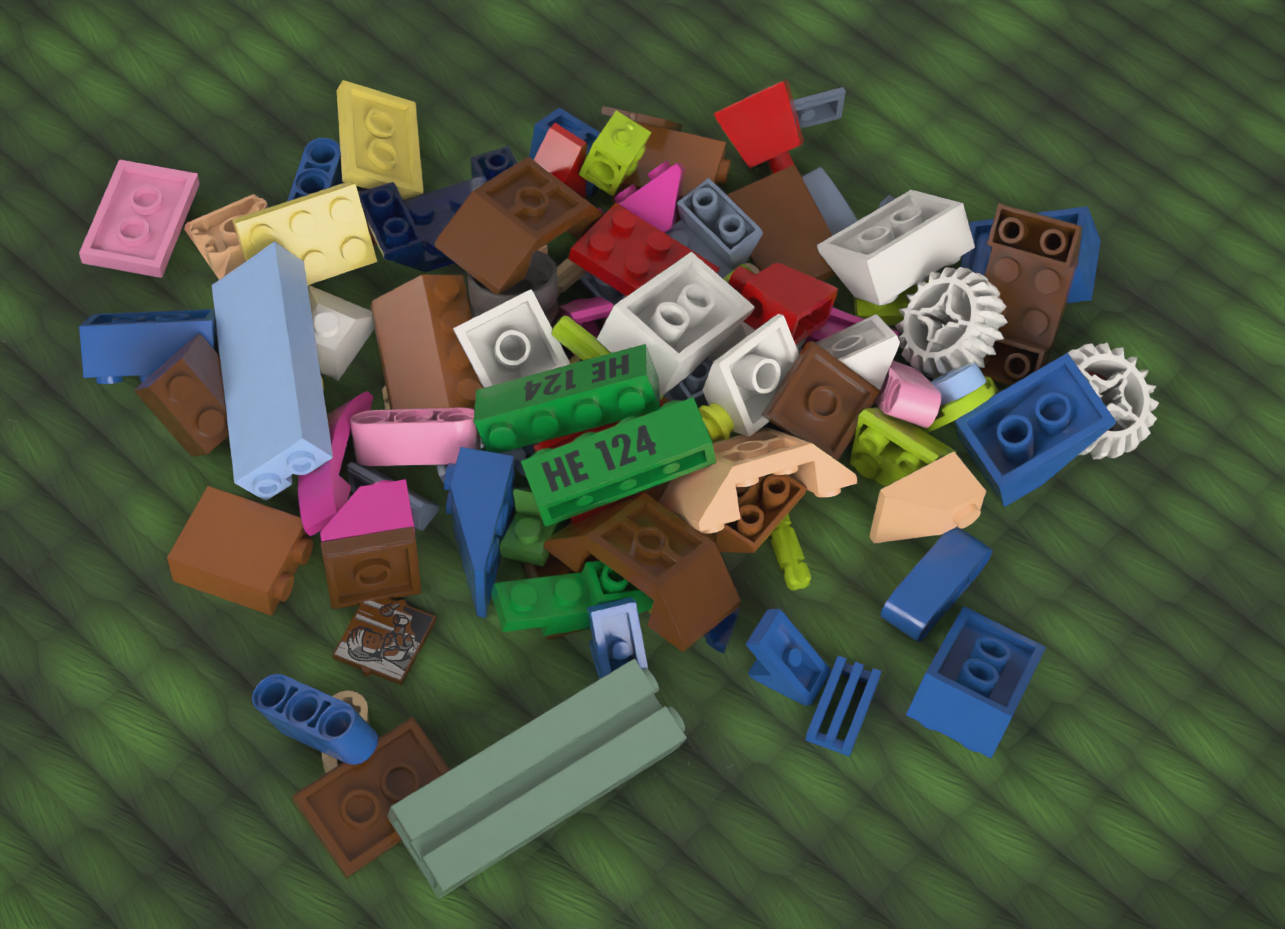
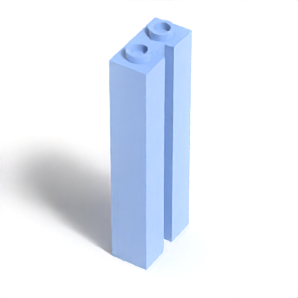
[212,241,333,501]

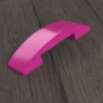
[298,391,373,536]

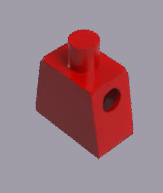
[714,79,804,174]
[728,263,838,345]

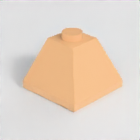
[869,452,986,543]

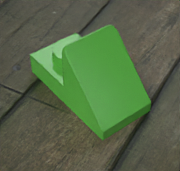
[500,488,567,566]

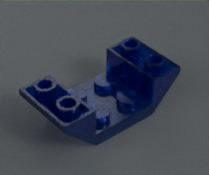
[358,146,518,272]

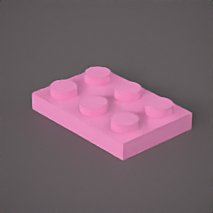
[79,160,200,278]

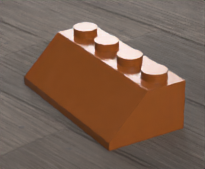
[371,275,483,410]

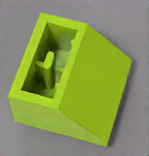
[849,407,957,487]

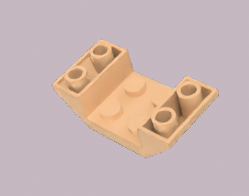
[659,427,857,533]

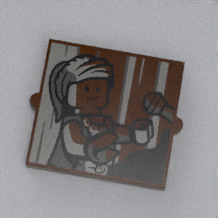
[332,598,436,686]

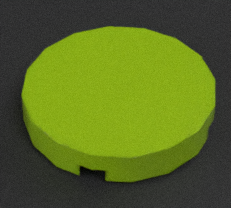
[918,376,998,433]

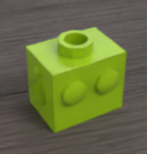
[578,110,652,196]

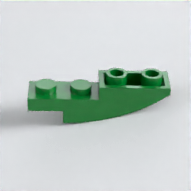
[491,561,654,636]

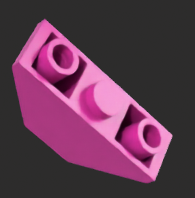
[598,161,685,233]

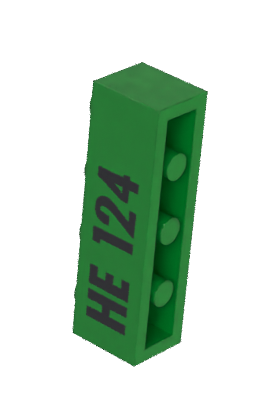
[474,344,660,453]
[521,397,717,527]

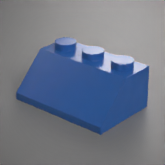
[79,309,220,384]

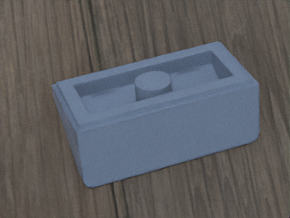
[794,87,846,129]
[347,462,440,531]

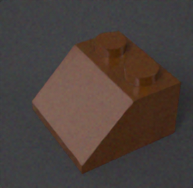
[134,333,229,457]

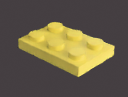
[337,80,424,203]
[232,181,378,285]

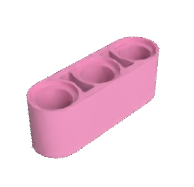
[875,361,941,428]
[350,408,481,466]

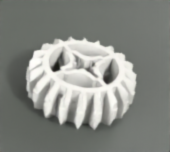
[895,267,1008,380]
[1068,343,1159,459]

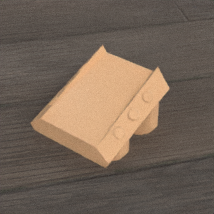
[184,194,269,280]

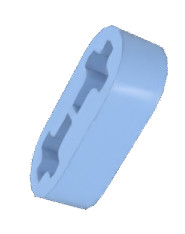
[931,362,987,405]

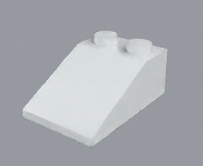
[597,252,755,396]

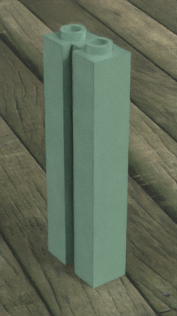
[387,658,687,899]

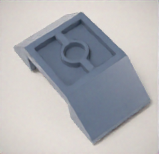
[580,178,763,305]

